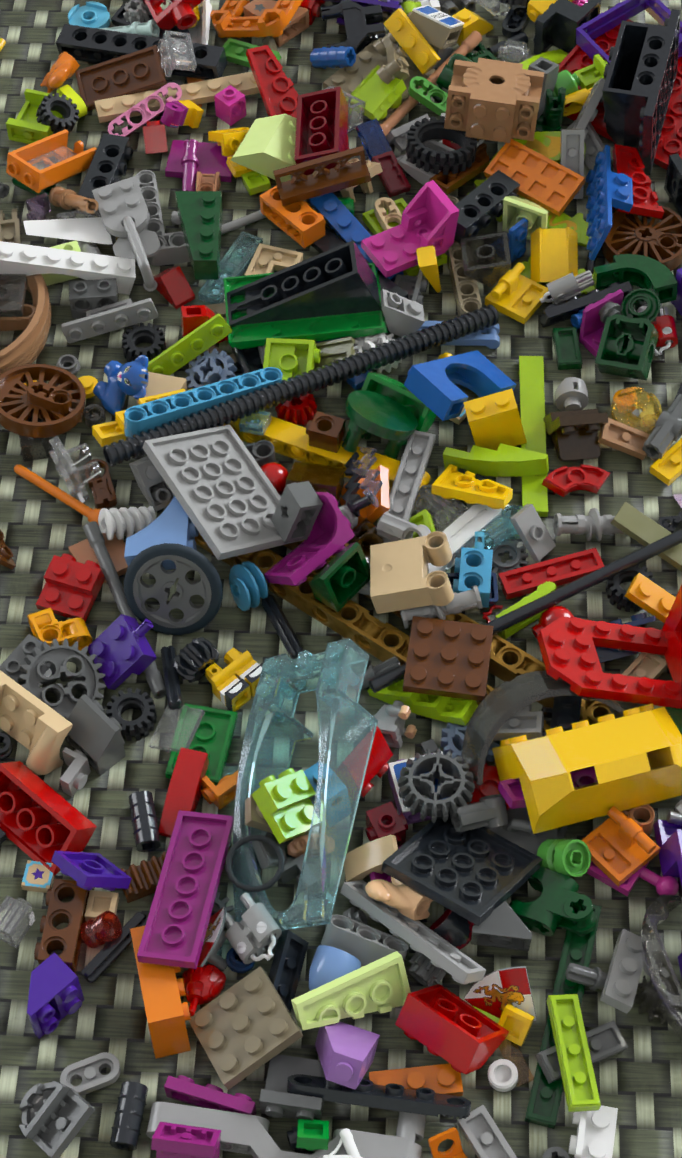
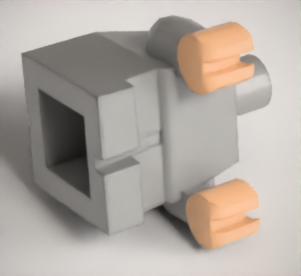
[369,700,417,748]

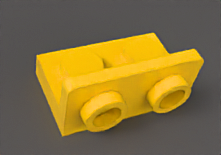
[208,127,250,156]

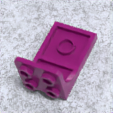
[263,492,355,586]

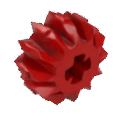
[275,393,317,427]

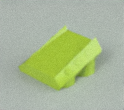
[346,65,407,122]

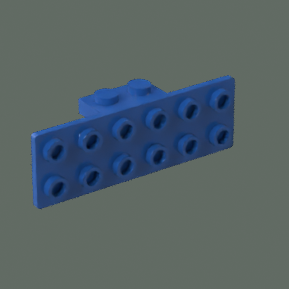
[586,145,633,261]

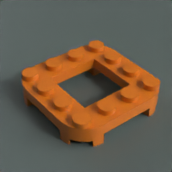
[210,0,303,38]

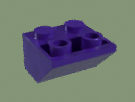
[27,952,85,1039]

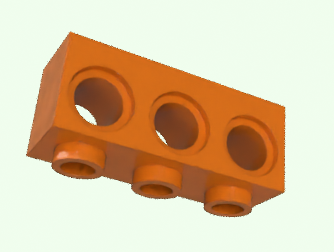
[259,185,326,248]

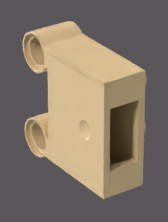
[370,531,454,614]

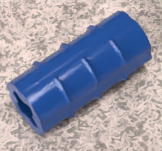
[310,46,356,69]

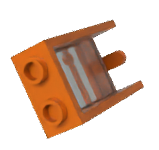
[6,129,97,193]

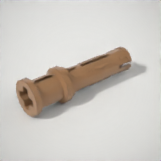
[49,186,98,214]

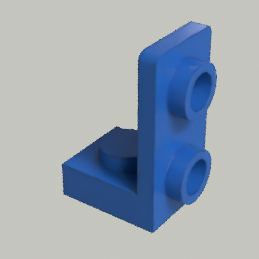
[489,218,528,264]

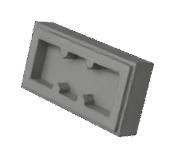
[510,504,556,561]

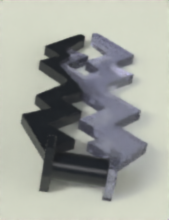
[341,447,383,517]

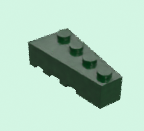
[175,191,223,280]

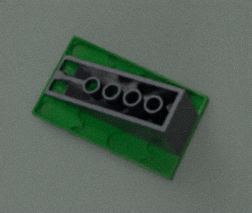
[223,240,387,349]

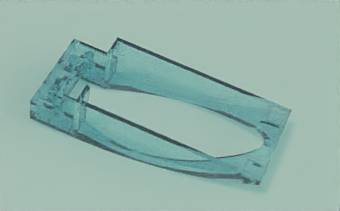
[232,638,378,930]

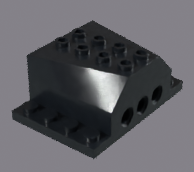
[602,9,681,175]

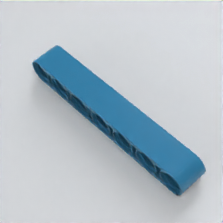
[124,367,283,438]

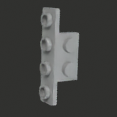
[61,298,158,343]

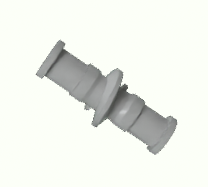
[553,508,628,541]
[400,585,483,629]

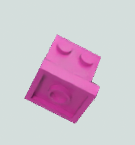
[361,180,459,278]

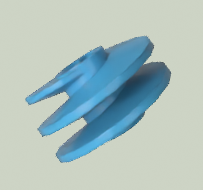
[229,561,268,611]

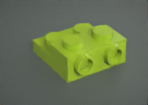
[263,338,321,380]
[251,768,324,844]

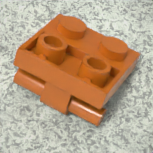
[581,806,660,887]

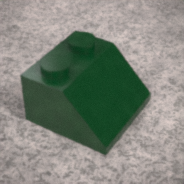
[309,542,370,612]

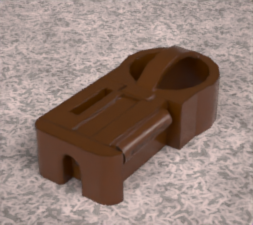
[84,459,117,509]

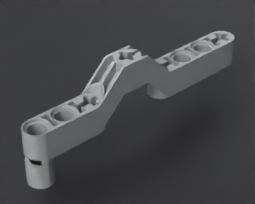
[146,1102,427,1158]

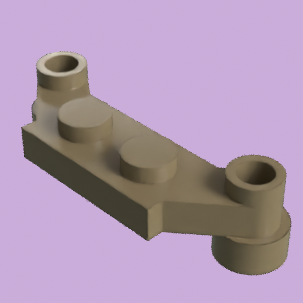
[373,32,409,84]

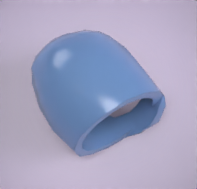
[309,945,361,991]

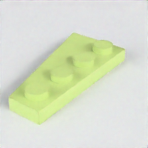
[291,951,411,1030]

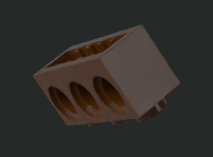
[34,879,90,974]

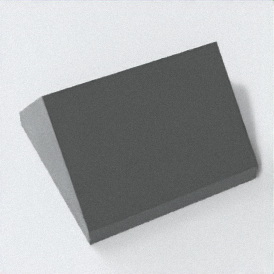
[471,901,532,951]

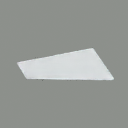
[23,217,113,245]

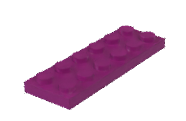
[137,810,235,969]

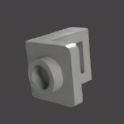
[60,747,91,797]

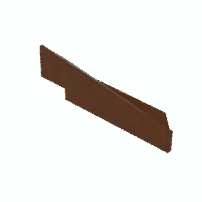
[414,143,489,197]

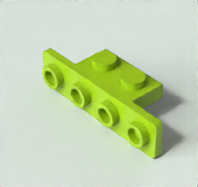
[147,313,232,376]

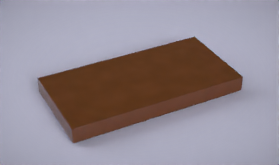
[75,45,167,111]

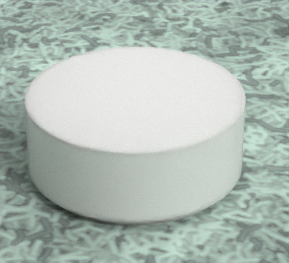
[488,1059,518,1092]

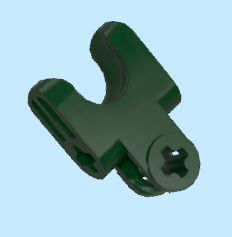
[509,867,597,936]

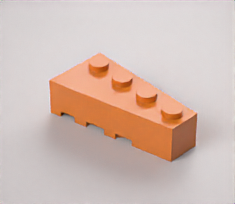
[130,925,191,1059]

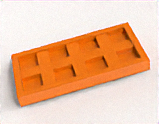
[484,139,585,217]

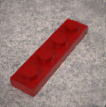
[498,547,604,600]

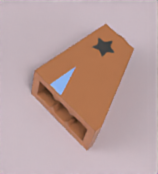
[243,0,309,47]

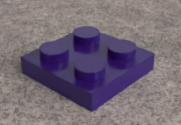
[51,851,132,891]

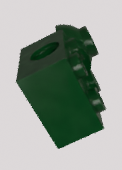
[595,288,660,381]

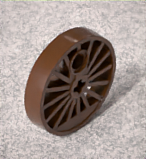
[601,204,682,271]
[0,364,86,438]

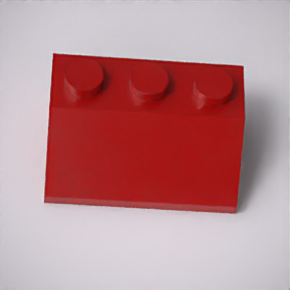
[395,984,509,1074]

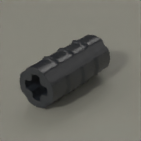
[128,791,161,852]
[110,1081,148,1151]

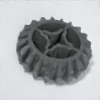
[398,748,475,823]

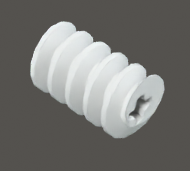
[98,506,156,540]

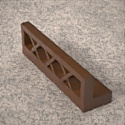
[273,146,371,206]

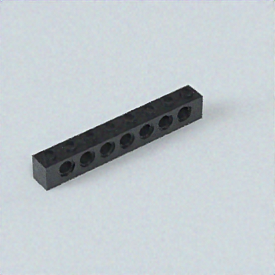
[56,24,228,80]

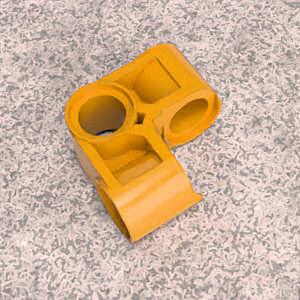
[27,608,92,651]

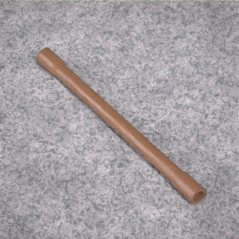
[367,31,482,147]

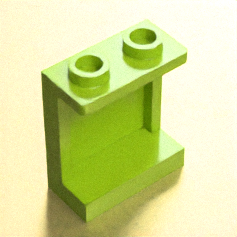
[6,89,67,144]

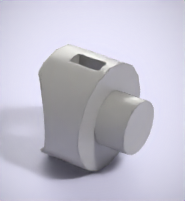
[555,377,589,411]

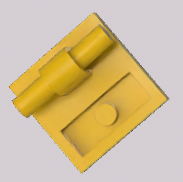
[485,262,549,324]

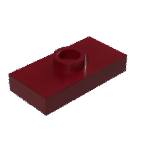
[371,151,411,197]

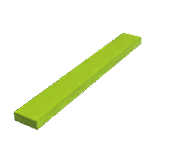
[519,356,548,517]

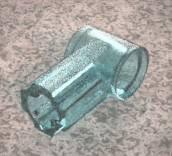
[479,505,523,550]

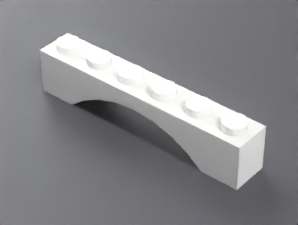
[0,241,136,295]

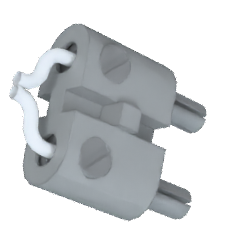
[540,270,595,305]
[224,893,282,964]

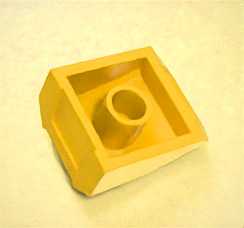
[531,227,578,282]

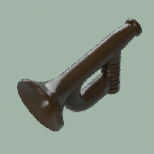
[347,518,384,564]

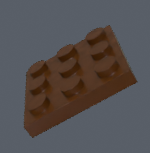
[403,616,494,702]

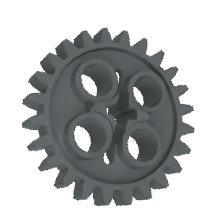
[17,638,106,719]

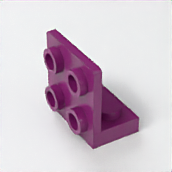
[579,289,624,358]
[151,1122,221,1158]

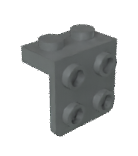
[259,1054,325,1120]

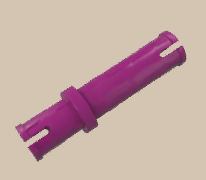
[181,139,199,191]

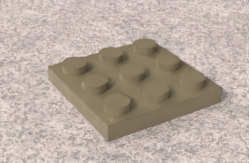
[188,966,303,1090]

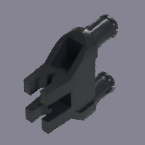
[321,0,386,55]

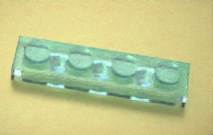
[198,231,263,304]

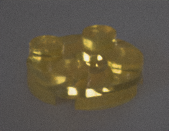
[611,387,662,433]

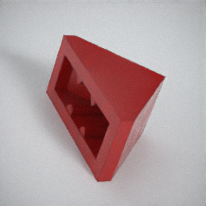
[154,266,195,309]

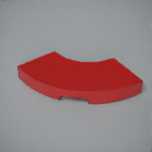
[542,464,610,497]

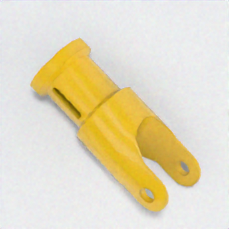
[564,87,593,116]

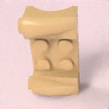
[0,670,73,775]

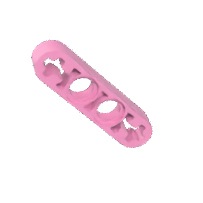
[108,82,182,137]

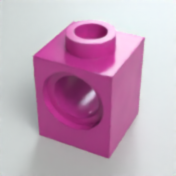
[214,85,247,126]

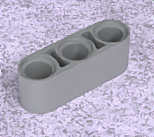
[321,914,409,966]

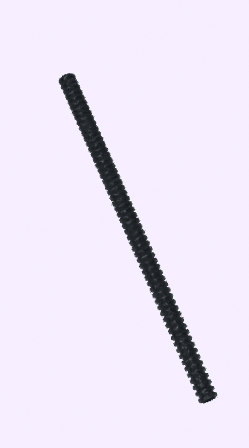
[103,305,499,467]

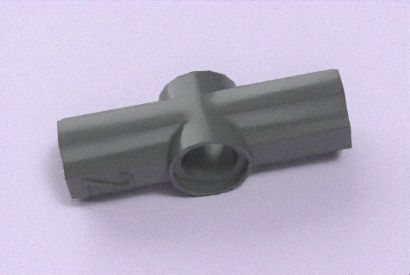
[642,394,682,460]

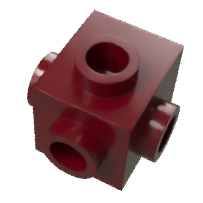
[365,801,408,847]

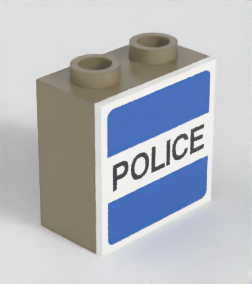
[407,5,464,49]

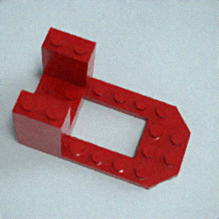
[537,585,682,709]

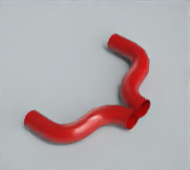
[482,605,503,623]

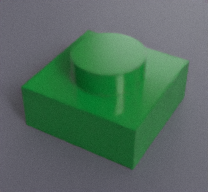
[296,1119,329,1150]

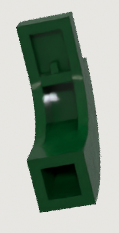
[593,254,678,304]

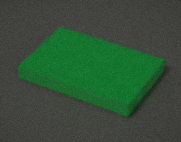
[165,703,238,786]

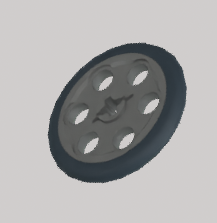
[124,543,223,635]

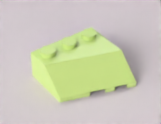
[230,114,297,183]

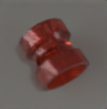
[81,911,122,949]

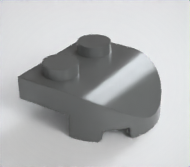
[19,1081,95,1158]

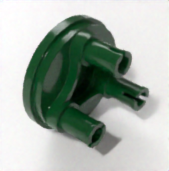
[341,390,418,460]

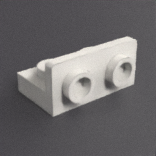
[568,1105,618,1158]

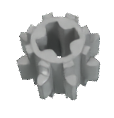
[123,0,150,24]

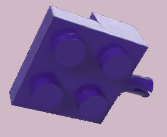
[88,614,157,690]

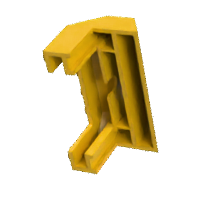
[492,703,682,834]

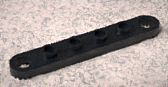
[287,1074,471,1119]

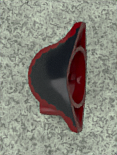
[429,908,474,950]

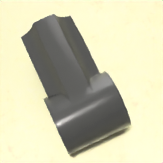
[450,794,509,832]

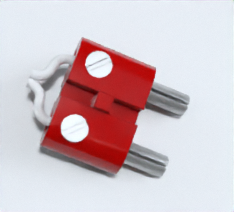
[640,306,678,356]

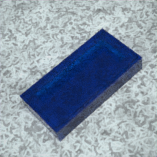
[355,118,392,160]

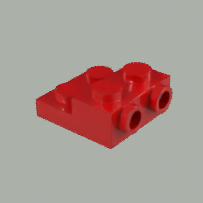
[36,553,105,622]

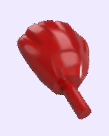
[182,964,226,1016]

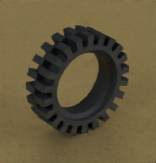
[406,116,477,175]

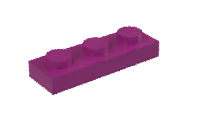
[164,1075,257,1115]

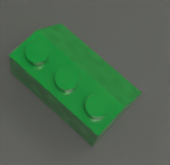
[361,372,436,444]

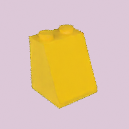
[463,389,527,451]

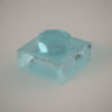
[239,411,272,435]

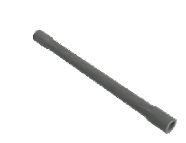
[83,521,167,699]

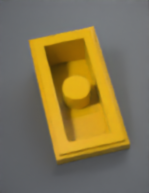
[416,246,441,293]

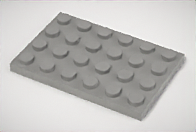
[142,425,302,560]

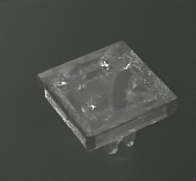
[49,436,102,503]

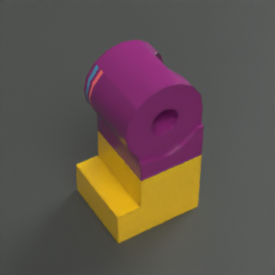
[160,100,204,128]

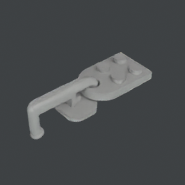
[92,176,161,291]

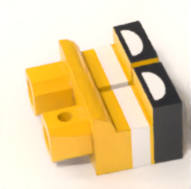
[205,648,271,712]

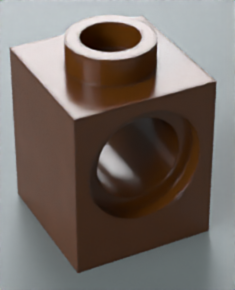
[306,411,346,453]

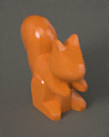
[40,52,80,93]

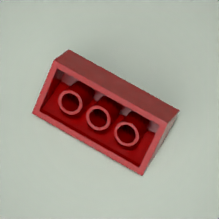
[0,761,97,876]

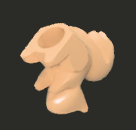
[365,877,434,921]

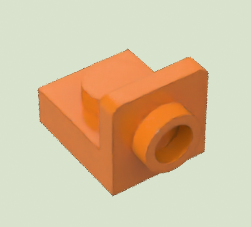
[201,770,246,810]

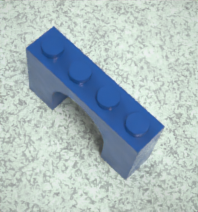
[404,350,517,421]

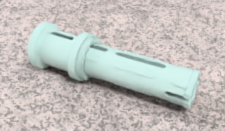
[98,19,160,37]

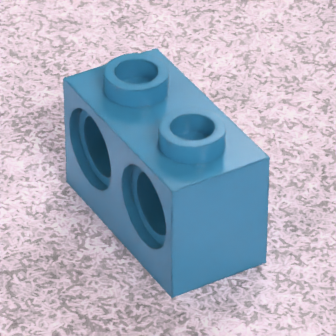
[453,547,493,608]

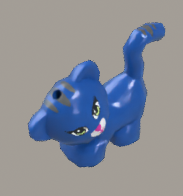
[93,355,149,416]

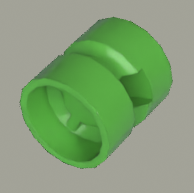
[537,839,591,877]

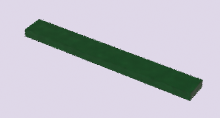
[525,904,602,1129]

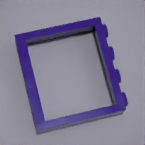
[576,0,682,64]

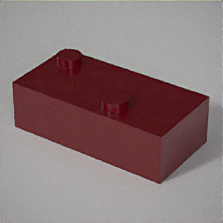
[295,86,348,175]

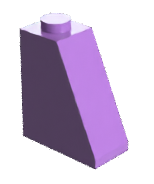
[315,1021,380,1090]

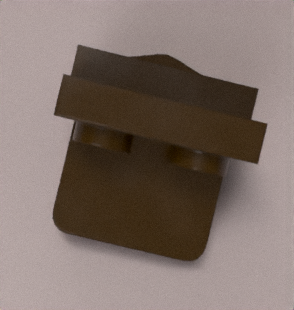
[543,409,608,461]

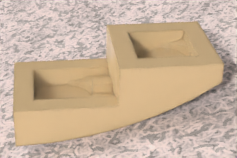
[342,835,398,882]

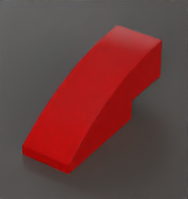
[158,747,209,838]

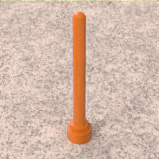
[14,464,101,526]

